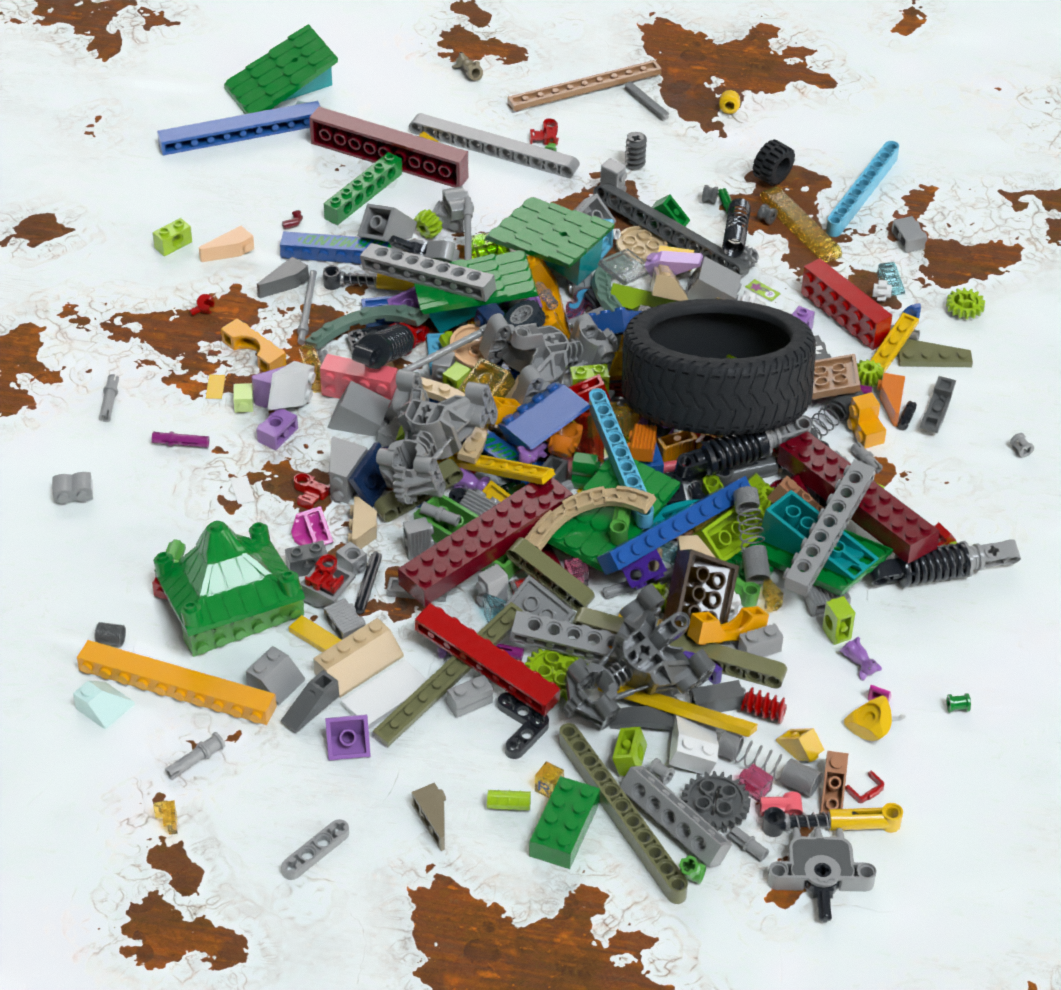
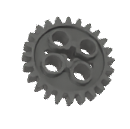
[681,771,751,832]

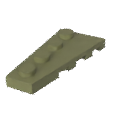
[898,339,973,368]

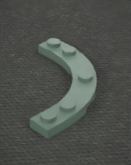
[592,256,634,312]
[305,305,430,350]

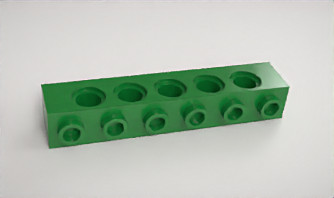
[323,152,402,226]

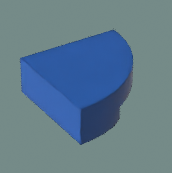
[902,303,921,318]

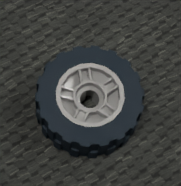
[504,299,546,327]

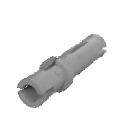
[99,374,119,422]

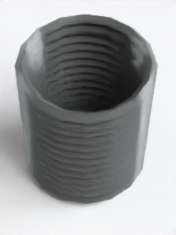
[94,622,126,647]

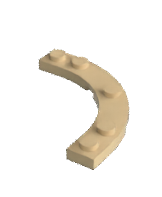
[421,377,487,464]
[525,486,656,550]

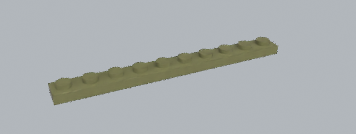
[372,602,523,747]

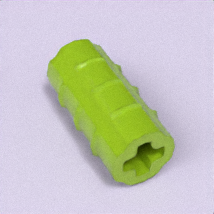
[487,789,531,811]

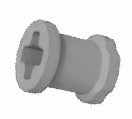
[1010,433,1034,457]
[647,758,675,785]

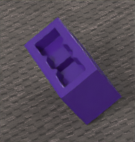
[622,549,667,590]

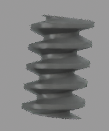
[625,132,647,170]

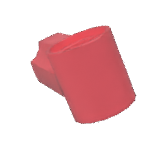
[760,791,803,816]

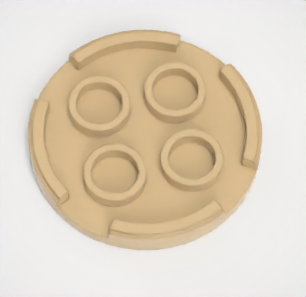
[616,226,668,264]

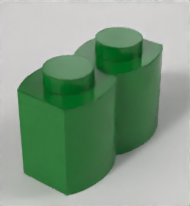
[571,452,601,489]

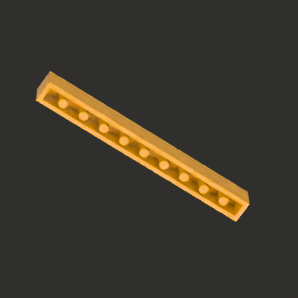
[77,640,277,725]

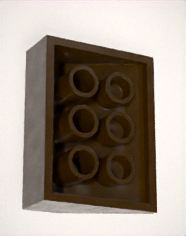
[662,549,739,644]

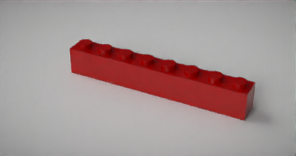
[415,603,560,717]

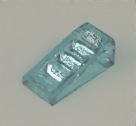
[877,262,905,296]

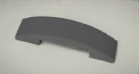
[920,376,957,433]
[610,706,674,730]

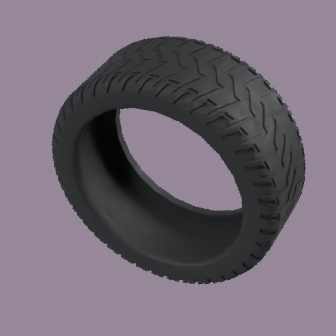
[621,299,816,435]

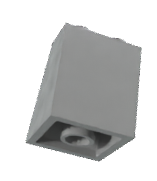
[357,203,417,242]
[685,257,742,300]
[327,381,391,437]
[329,436,368,504]

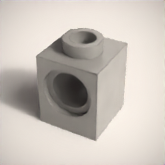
[336,541,367,575]

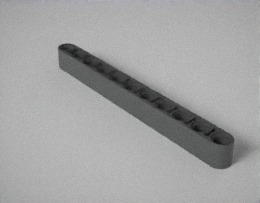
[593,183,749,277]

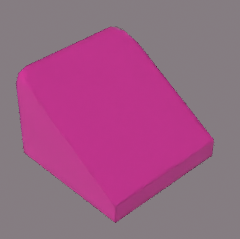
[868,685,892,702]

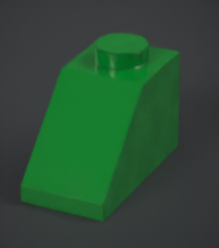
[652,194,690,227]

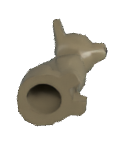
[452,52,483,80]

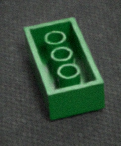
[529,776,600,869]

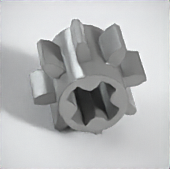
[738,246,759,268]

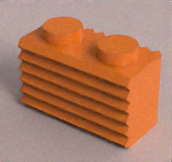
[627,423,657,462]

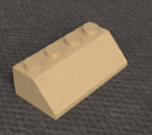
[650,264,688,301]
[313,618,404,698]

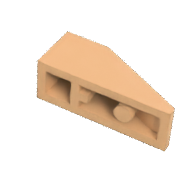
[199,226,254,262]

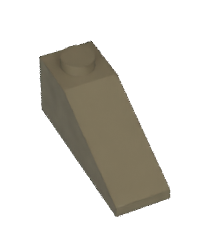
[411,782,446,851]

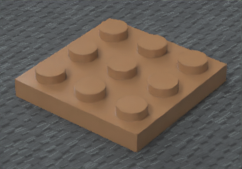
[812,354,861,400]

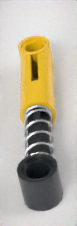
[323,265,415,291]
[762,803,903,837]

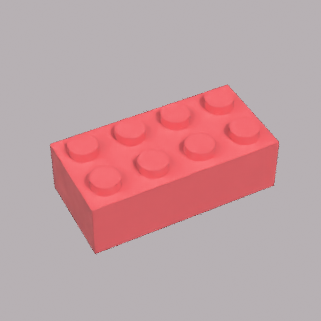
[320,354,398,408]

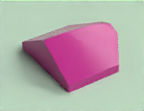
[291,506,334,545]

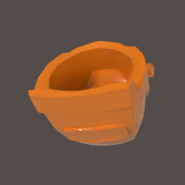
[545,422,583,458]

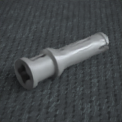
[165,732,226,780]

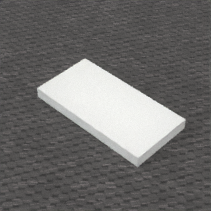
[341,659,428,729]

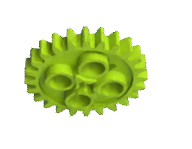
[525,648,588,702]

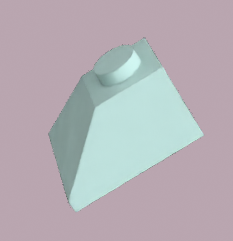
[73,681,135,729]

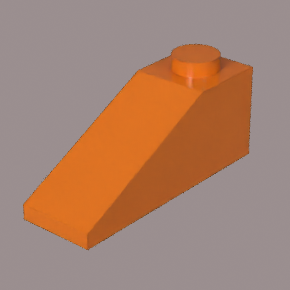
[877,373,905,427]

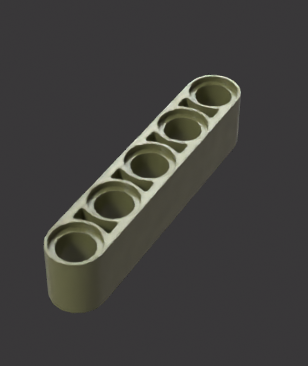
[374,459,463,522]
[506,537,595,611]

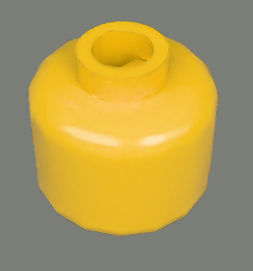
[719,90,740,114]

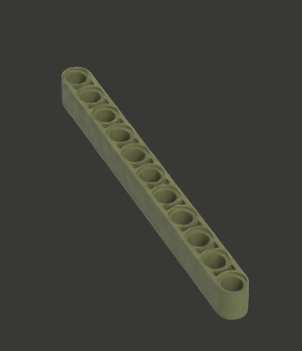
[571,607,788,689]
[559,723,688,904]

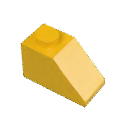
[776,728,825,762]

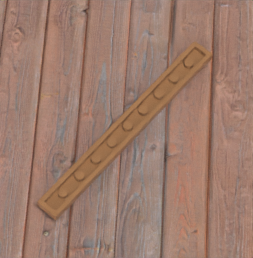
[507,60,661,111]

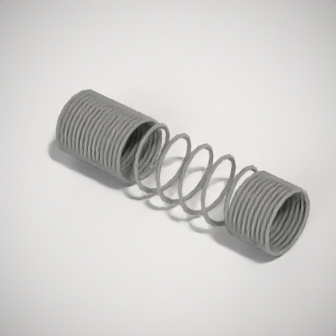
[733,486,771,585]
[718,730,822,797]

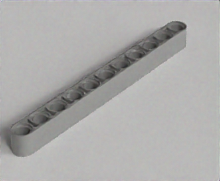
[409,113,580,178]

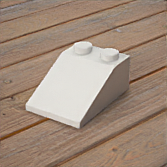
[268,361,316,410]
[669,714,719,775]

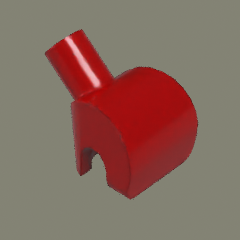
[190,294,215,316]

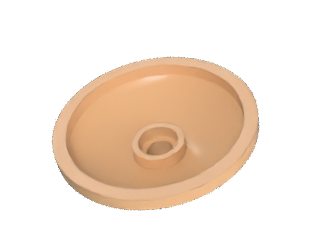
[450,324,498,369]

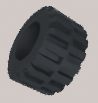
[752,139,795,186]

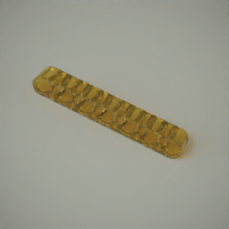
[761,186,842,263]

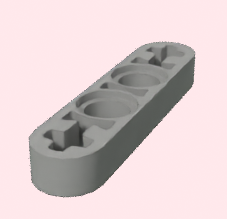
[281,819,349,880]

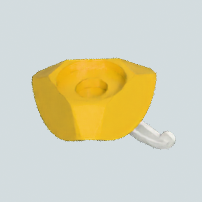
[844,695,906,741]

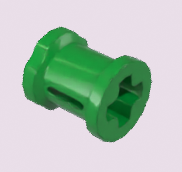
[946,693,971,713]

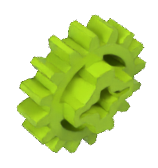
[946,288,985,320]

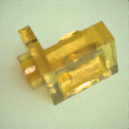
[762,579,784,614]
[153,800,178,835]

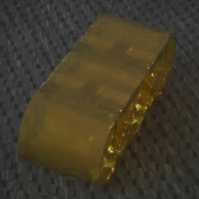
[299,344,321,393]

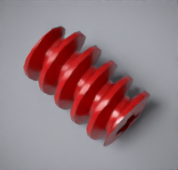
[741,687,787,724]

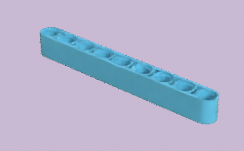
[826,141,899,237]
[589,388,654,529]

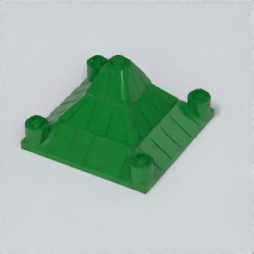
[153,520,305,637]

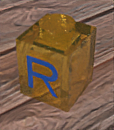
[535,761,564,798]

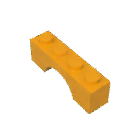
[221,319,286,372]
[687,606,769,645]

